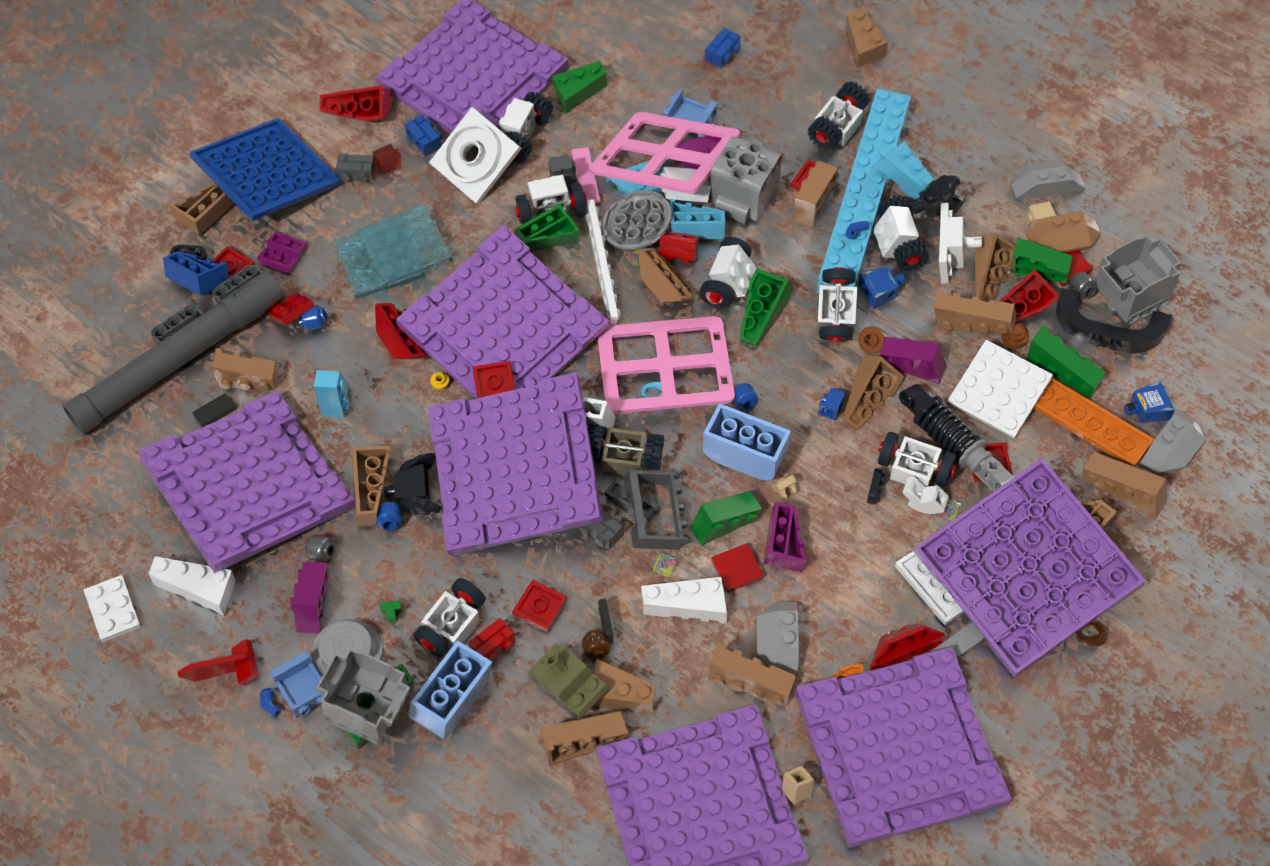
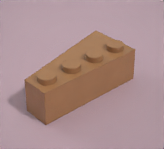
[352,446,391,526]
[540,711,628,766]

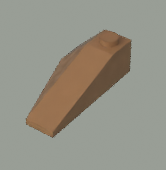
[975,232,1015,302]
[843,355,904,430]

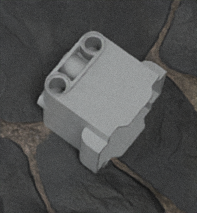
[710,135,782,224]
[1095,235,1182,325]
[316,648,410,744]

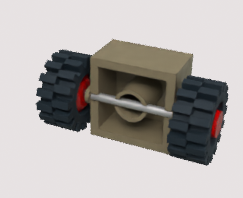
[588,425,664,475]

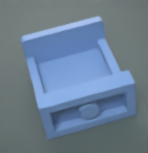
[663,89,718,137]
[270,651,323,718]

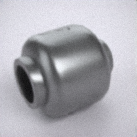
[1069,272,1097,299]
[305,535,335,562]

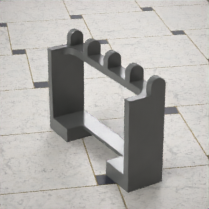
[623,470,690,550]

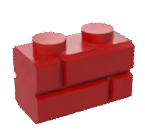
[659,231,700,263]
[468,618,516,663]

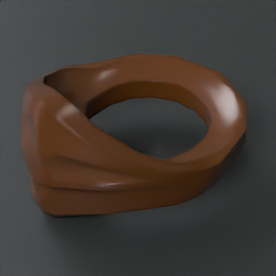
[1076,622,1106,647]

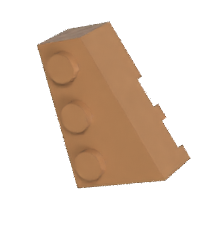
[170,183,234,236]

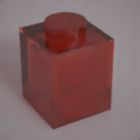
[372,144,402,175]

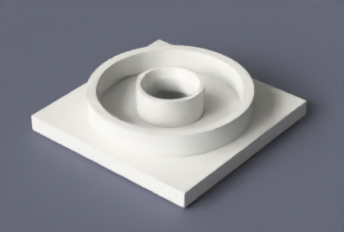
[429,107,522,204]

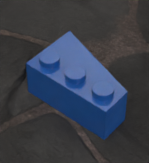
[163,251,229,296]

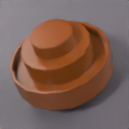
[1001,322,1030,349]
[858,326,886,354]

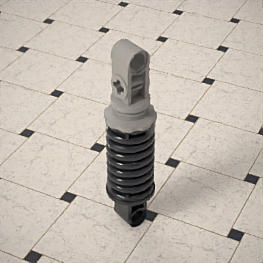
[899,384,1014,492]

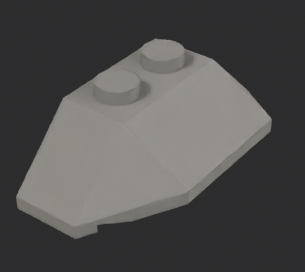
[1011,159,1085,200]
[1140,411,1206,475]
[757,601,799,677]

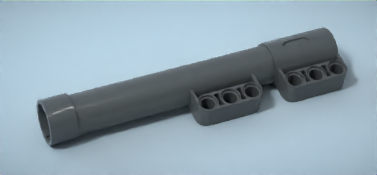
[62,265,285,435]

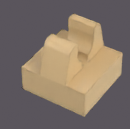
[770,475,796,498]

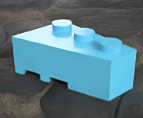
[872,141,934,201]
[670,199,725,239]
[314,370,350,418]

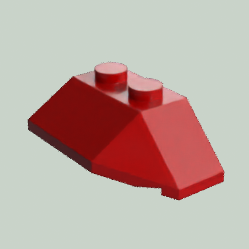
[375,303,426,359]
[870,624,946,671]

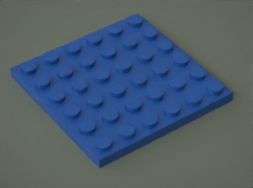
[190,118,341,221]

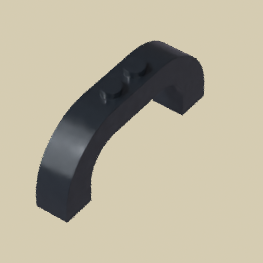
[1056,288,1172,353]

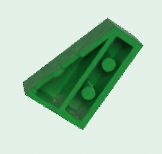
[552,60,607,114]
[514,204,580,252]
[1012,237,1072,284]
[690,491,762,546]

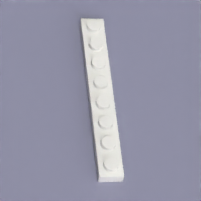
[585,200,620,326]

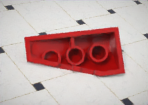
[320,85,392,122]
[992,269,1060,333]

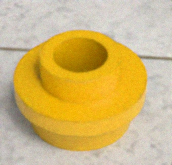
[430,372,449,390]

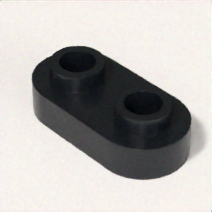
[170,244,208,261]
[867,468,886,505]

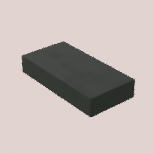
[192,393,236,427]
[598,598,614,644]

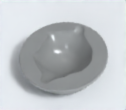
[311,619,383,677]

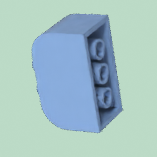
[703,403,791,480]
[409,640,492,739]

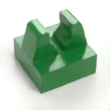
[380,601,402,622]

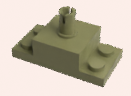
[527,643,609,719]

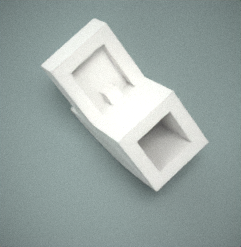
[903,476,949,514]

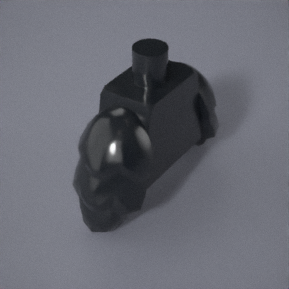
[911,175,964,217]
[384,453,442,516]

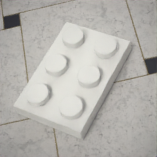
[83,575,141,643]

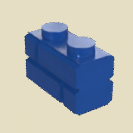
[704,28,741,68]
[405,115,443,156]

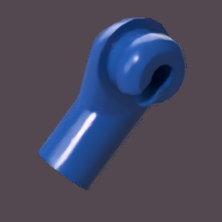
[846,221,869,239]
[260,688,281,718]

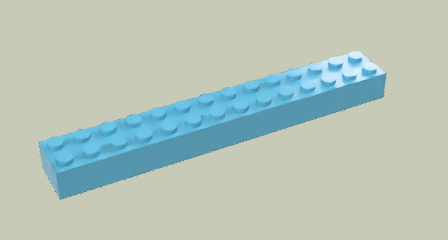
[816,89,911,293]

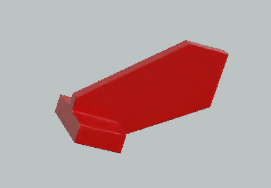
[177,639,259,686]

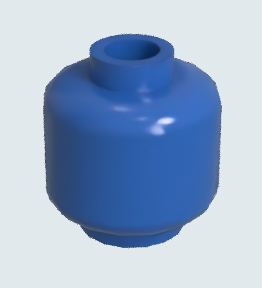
[299,305,328,332]
[733,383,758,411]
[376,502,402,531]

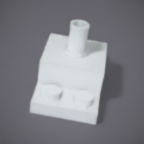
[939,203,982,283]

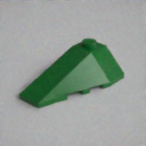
[740,268,794,347]

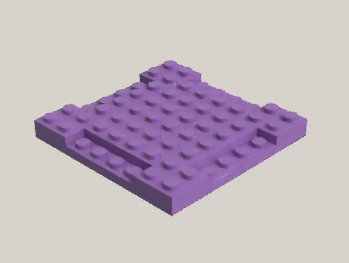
[375,0,569,150]
[396,224,609,399]
[427,372,603,556]
[138,390,355,573]
[914,458,1146,678]
[795,647,1011,849]
[596,704,808,866]

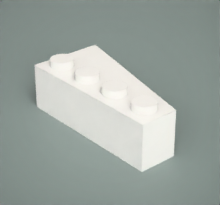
[149,556,236,616]
[641,577,727,623]

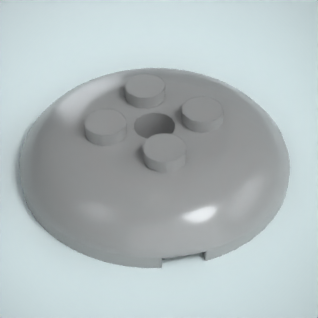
[602,190,672,250]

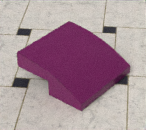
[257,232,307,274]

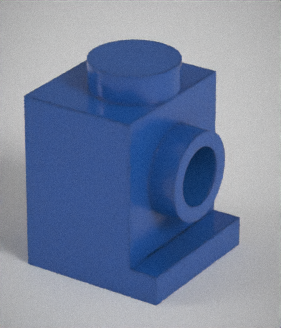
[818,388,845,421]

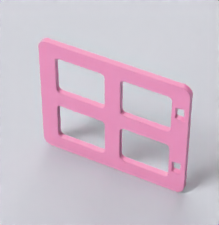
[589,112,740,194]
[597,316,735,414]

